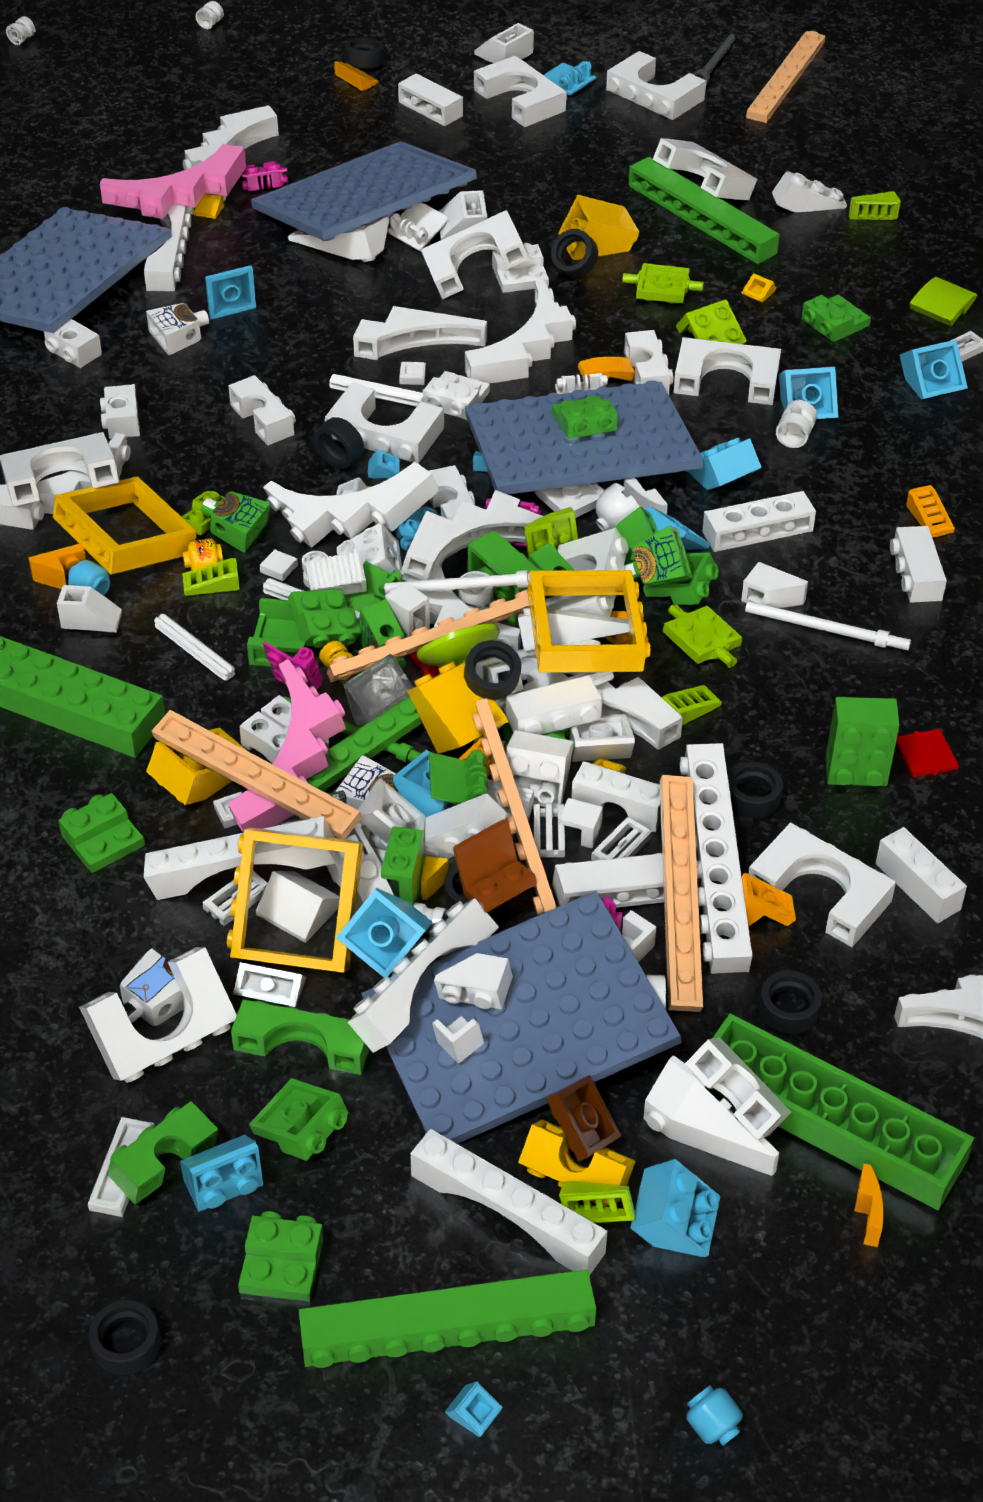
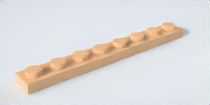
[746,31,825,123]
[327,590,529,682]
[472,698,557,916]
[151,710,362,839]
[660,775,703,1012]

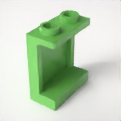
[247,598,311,667]
[381,826,424,906]

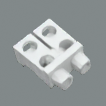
[240,695,329,763]

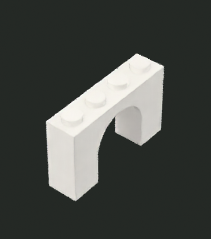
[606,51,706,120]
[474,56,567,127]
[653,138,758,200]
[421,210,529,299]
[674,337,781,405]
[325,382,444,464]
[0,432,119,507]
[545,528,629,617]
[475,639,601,694]
[748,823,896,947]
[79,947,237,1083]

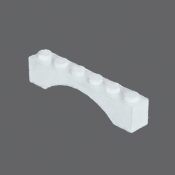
[144,204,194,291]
[143,816,336,900]
[347,898,499,1052]
[411,1129,607,1276]

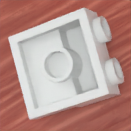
[492,243,549,293]
[423,371,490,420]

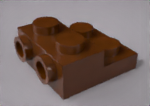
[546,1075,621,1161]

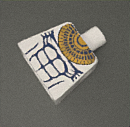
[146,303,209,355]
[334,756,399,810]

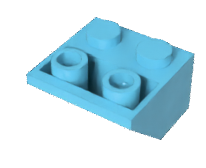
[687,437,762,490]
[180,1135,263,1212]
[631,1159,720,1257]

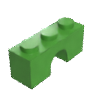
[108,1101,218,1204]

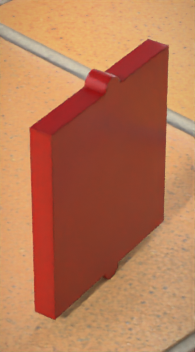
[896,729,959,778]

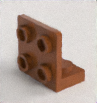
[453,819,537,913]

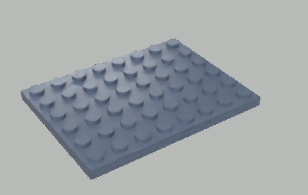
[251,141,477,241]
[0,207,172,333]
[465,381,703,495]
[361,891,682,1144]

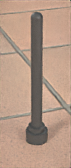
[693,34,735,85]

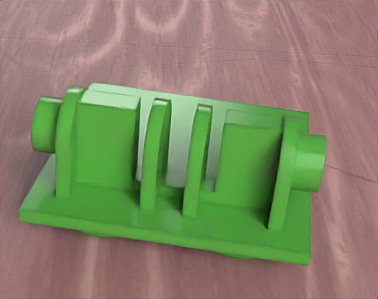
[344,561,407,612]
[429,749,489,804]

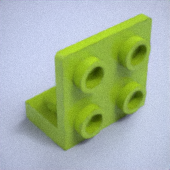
[676,299,747,344]

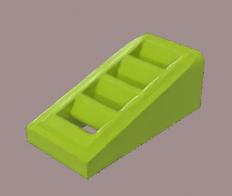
[849,191,900,220]
[182,558,240,596]
[661,685,722,725]
[559,1181,636,1223]

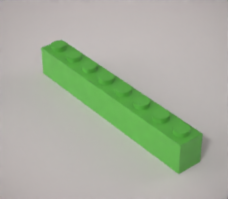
[629,157,780,264]
[299,1269,596,1368]

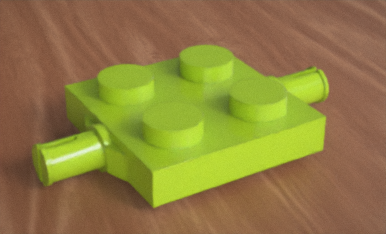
[622,263,704,304]
[663,604,743,668]

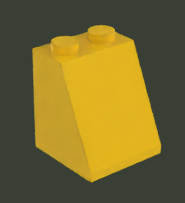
[558,195,639,260]
[407,661,509,754]

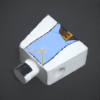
[120,948,184,1026]

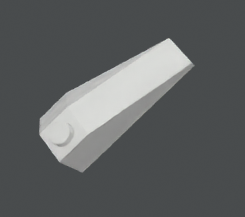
[288,217,389,262]
[518,607,630,651]
[643,1055,779,1176]

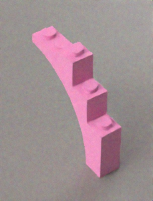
[100,144,246,219]
[228,659,346,833]

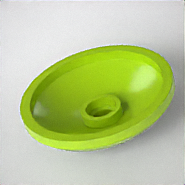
[417,624,500,668]

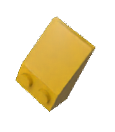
[146,727,249,805]

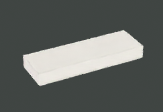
[88,1117,155,1217]

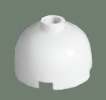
[596,483,640,531]

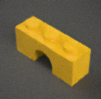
[518,1120,636,1206]

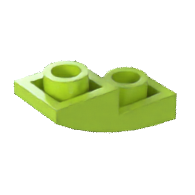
[182,491,224,536]

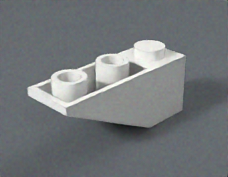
[772,171,847,213]

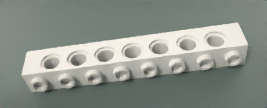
[680,743,752,974]

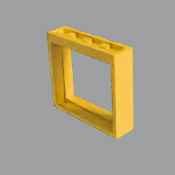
[53,477,197,575]
[527,570,650,673]
[227,828,364,973]

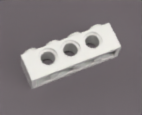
[702,491,816,552]

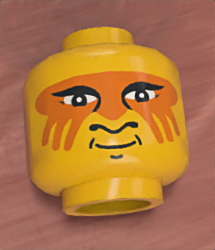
[183,538,223,571]

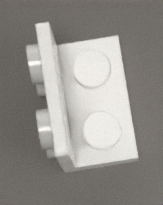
[337,523,402,573]

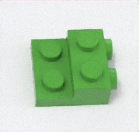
[802,294,871,342]
[551,396,618,439]
[643,552,719,605]
[288,589,361,648]
[58,793,145,873]
[249,1078,349,1161]
[238,1211,323,1302]

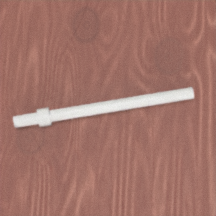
[384,570,529,594]
[745,601,911,651]

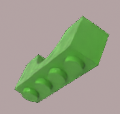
[231,999,369,1075]

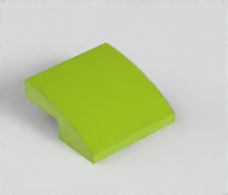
[910,277,977,327]
[524,507,578,558]

